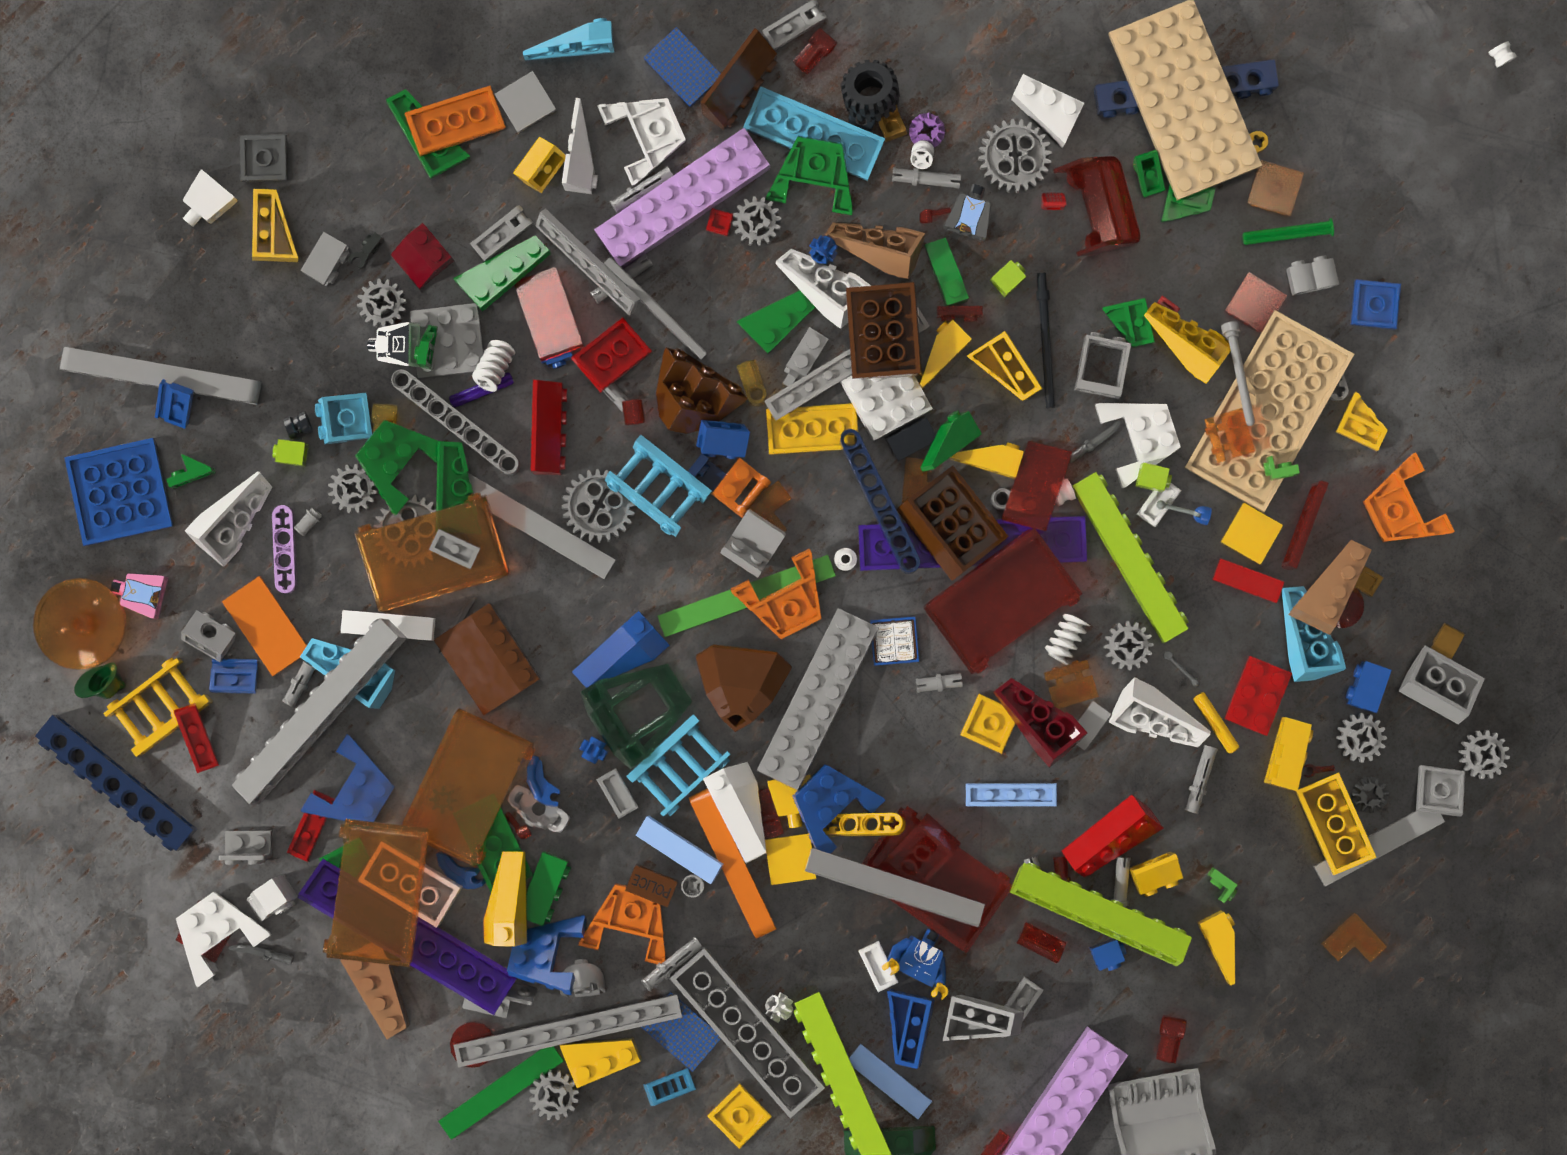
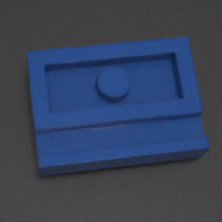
[155,379,194,429]
[209,659,259,694]

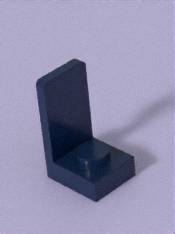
[688,454,726,492]

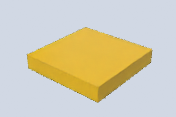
[1221,503,1283,565]
[960,694,1015,754]
[765,833,816,885]
[707,1084,772,1149]

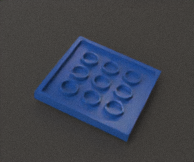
[64,438,174,546]

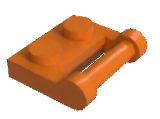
[711,458,771,518]

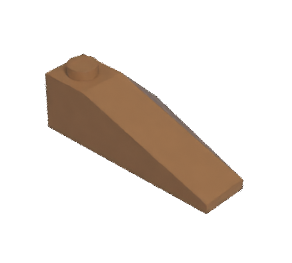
[825,222,925,279]

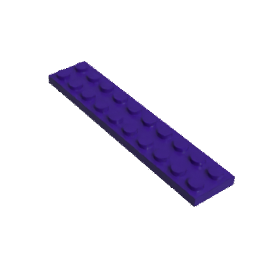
[858,516,1087,571]
[297,859,517,1015]

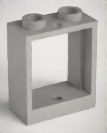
[1074,332,1131,399]

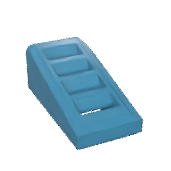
[643,1068,696,1106]

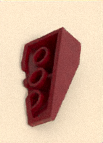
[994,678,1087,768]

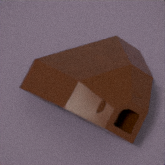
[656,347,747,434]
[696,644,792,732]

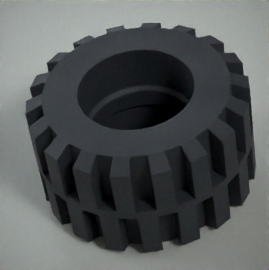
[841,60,900,123]

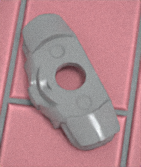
[508,785,570,833]

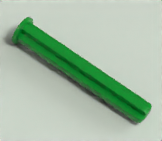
[1242,218,1334,245]

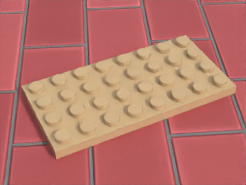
[1108,0,1262,201]
[1185,310,1355,512]

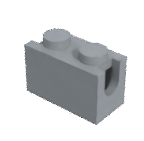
[300,232,350,287]

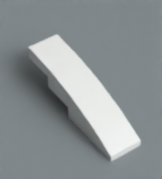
[341,610,436,641]

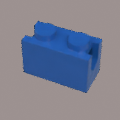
[696,420,750,459]
[1346,661,1392,713]

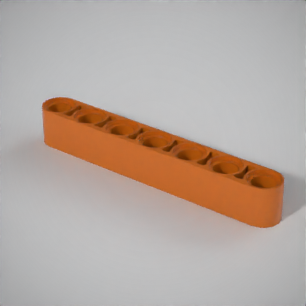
[688,788,777,939]

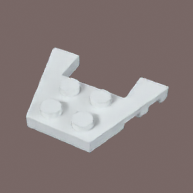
[597,98,686,187]
[1095,403,1181,488]
[176,891,272,987]

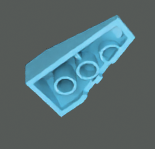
[523,18,615,60]
[1282,586,1346,682]
[300,638,395,709]

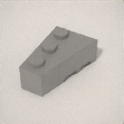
[943,995,1024,1041]

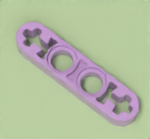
[272,505,297,594]

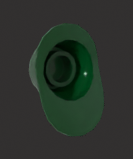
[74,662,126,699]

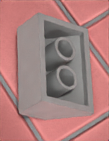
[1399,645,1485,724]

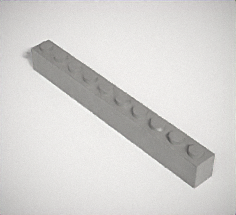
[232,618,407,804]

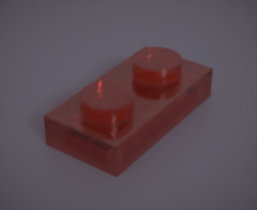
[936,306,983,322]
[1017,922,1066,963]

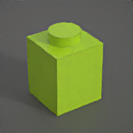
[990,260,1026,297]
[272,439,309,467]
[1135,462,1172,492]

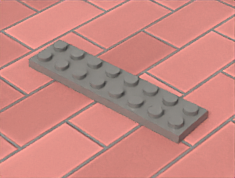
[757,608,879,791]

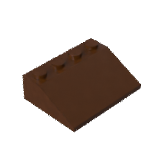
[700,28,778,130]
[846,282,922,379]
[896,465,1009,581]
[434,602,540,715]

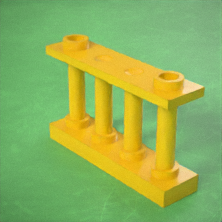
[103,657,213,757]

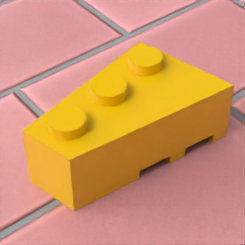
[252,189,298,262]
[967,331,1043,401]
[1264,717,1313,791]
[559,1037,642,1088]

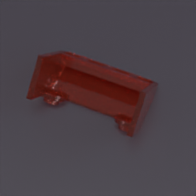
[1053,156,1141,256]

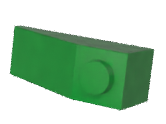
[924,238,969,309]
[920,411,982,472]

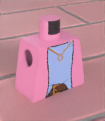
[110,574,169,619]

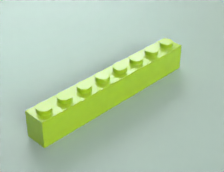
[1072,472,1189,643]
[1010,863,1192,966]
[793,992,892,1155]

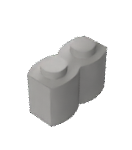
[1286,255,1339,296]

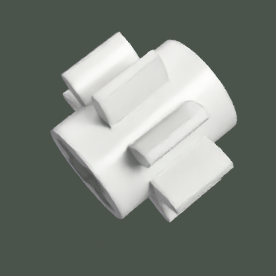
[765,992,793,1023]

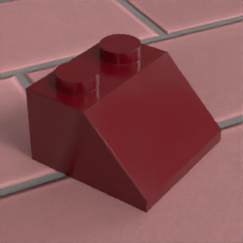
[391,222,454,289]

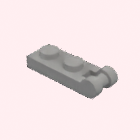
[762,0,827,51]
[470,205,534,262]

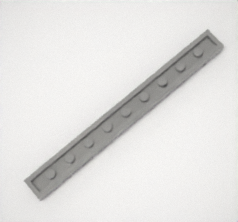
[453,994,682,1068]

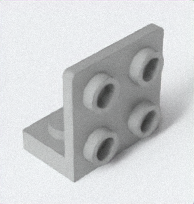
[720,509,786,578]
[219,830,272,865]

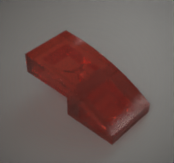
[758,787,784,840]

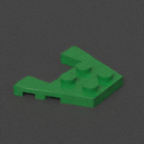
[766,136,853,215]
[355,420,439,515]

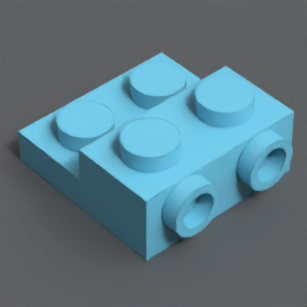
[315,393,372,444]

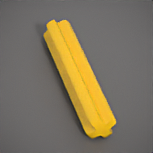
[1193,692,1239,754]

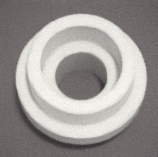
[834,548,857,571]

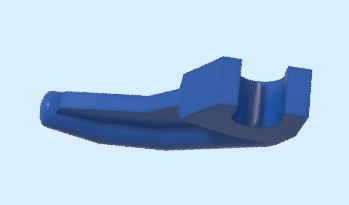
[527,756,560,807]
[436,851,486,889]

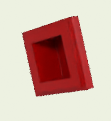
[1041,193,1066,210]

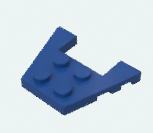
[300,734,395,827]
[792,765,885,854]
[507,915,587,995]

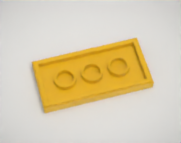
[766,404,858,455]

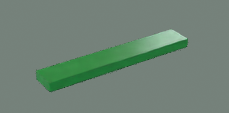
[438,1046,564,1140]

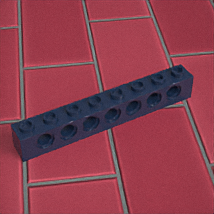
[1094,59,1279,118]
[35,715,197,851]

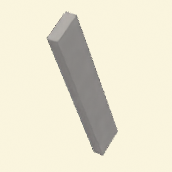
[535,208,640,316]
[603,257,707,360]
[1313,811,1445,887]

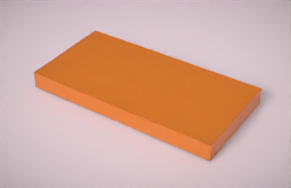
[405,86,506,156]
[222,576,307,676]

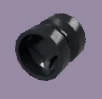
[283,411,313,440]

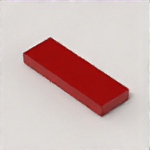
[1212,558,1284,603]
[173,703,219,773]
[287,790,335,862]

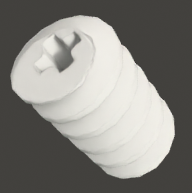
[472,340,515,392]
[1045,614,1090,665]

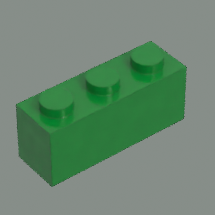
[526,851,571,926]

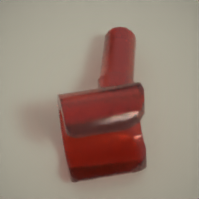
[920,207,951,223]
[1303,764,1335,778]
[505,812,532,839]

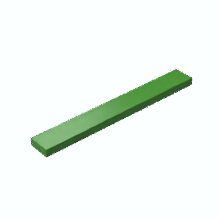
[658,555,836,637]

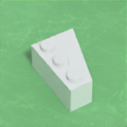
[1011,74,1084,149]
[246,875,298,922]

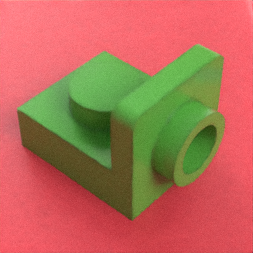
[1263,456,1300,481]
[1207,867,1237,903]

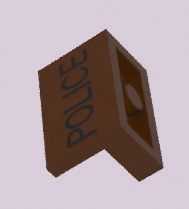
[625,864,678,908]

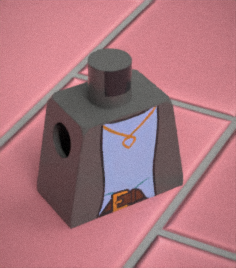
[943,184,991,242]

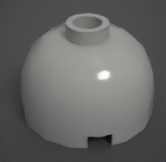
[560,959,606,997]

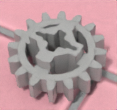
[732,196,781,247]
[357,279,407,328]
[328,464,378,514]
[1103,621,1154,670]
[1336,713,1387,763]
[1458,730,1510,779]
[529,1070,579,1120]

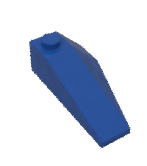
[572,611,670,689]

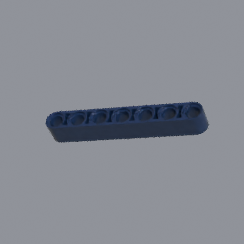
[840,429,920,574]

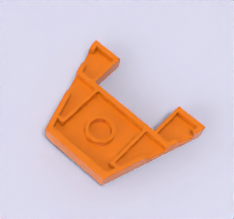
[1363,452,1455,542]
[731,549,821,639]
[578,883,666,964]

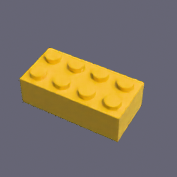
[1295,773,1376,875]

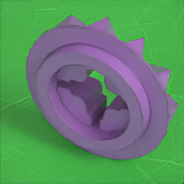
[909,113,945,148]

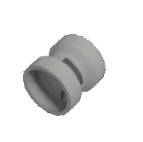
[681,874,704,898]

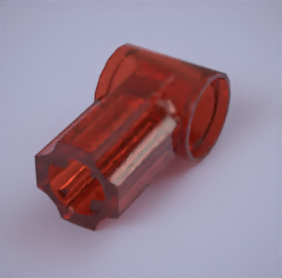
[793,28,838,75]
[622,399,645,425]
[1156,1015,1187,1064]

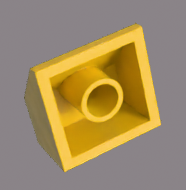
[1129,852,1183,897]

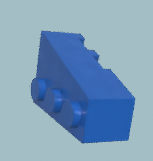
[887,989,935,1069]

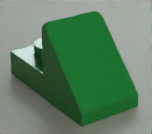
[1133,150,1165,197]
[166,454,216,489]

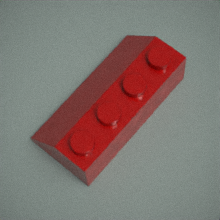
[531,380,568,475]

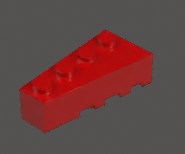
[1062,794,1164,878]

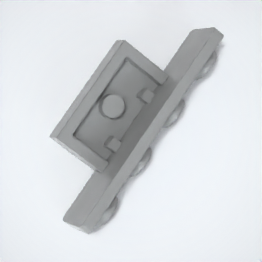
[462,983,537,1018]

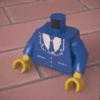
[882,928,948,1000]

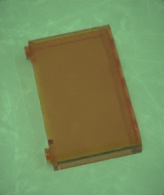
[354,493,510,611]
[400,708,535,867]
[323,819,429,968]

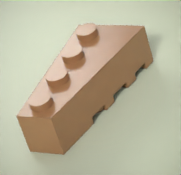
[1288,540,1372,635]
[340,942,410,1039]

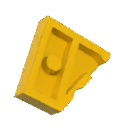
[1336,392,1388,451]

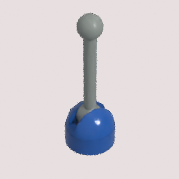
[1156,500,1212,525]

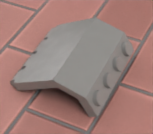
[1108,1068,1216,1155]

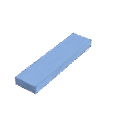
[966,783,1057,806]
[636,816,724,884]
[849,1043,932,1119]

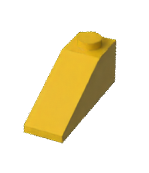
[920,320,972,389]
[950,443,1024,479]
[1197,910,1235,985]

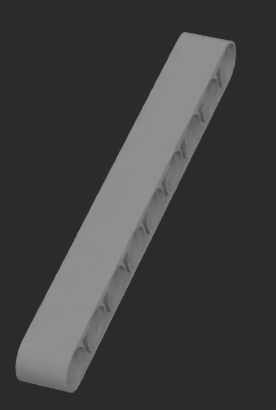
[60,347,262,405]

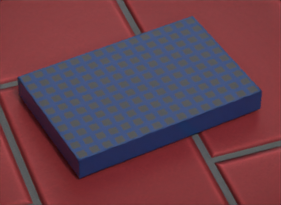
[644,27,721,107]
[641,992,721,1072]

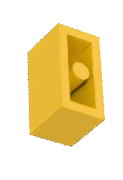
[513,137,566,193]

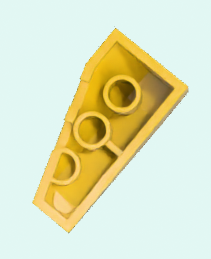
[1144,302,1231,384]
[484,851,527,946]

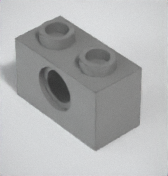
[181,610,236,662]

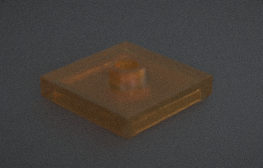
[1247,160,1304,217]

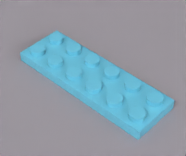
[743,86,885,181]

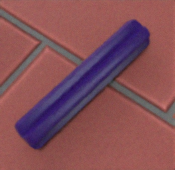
[449,372,514,408]

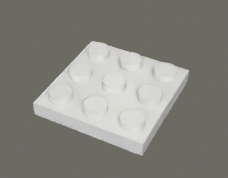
[840,375,933,441]

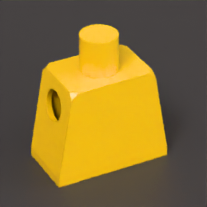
[767,774,811,828]

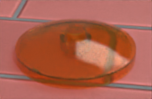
[33,578,126,670]

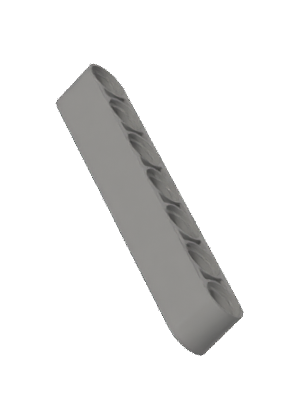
[391,369,520,475]

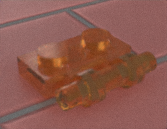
[1204,408,1255,463]
[1043,660,1099,709]

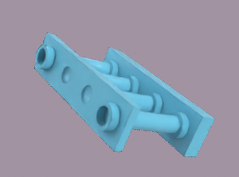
[605,435,712,537]
[626,714,730,816]

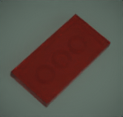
[514,267,584,362]
[1002,441,1072,531]
[1281,480,1329,570]

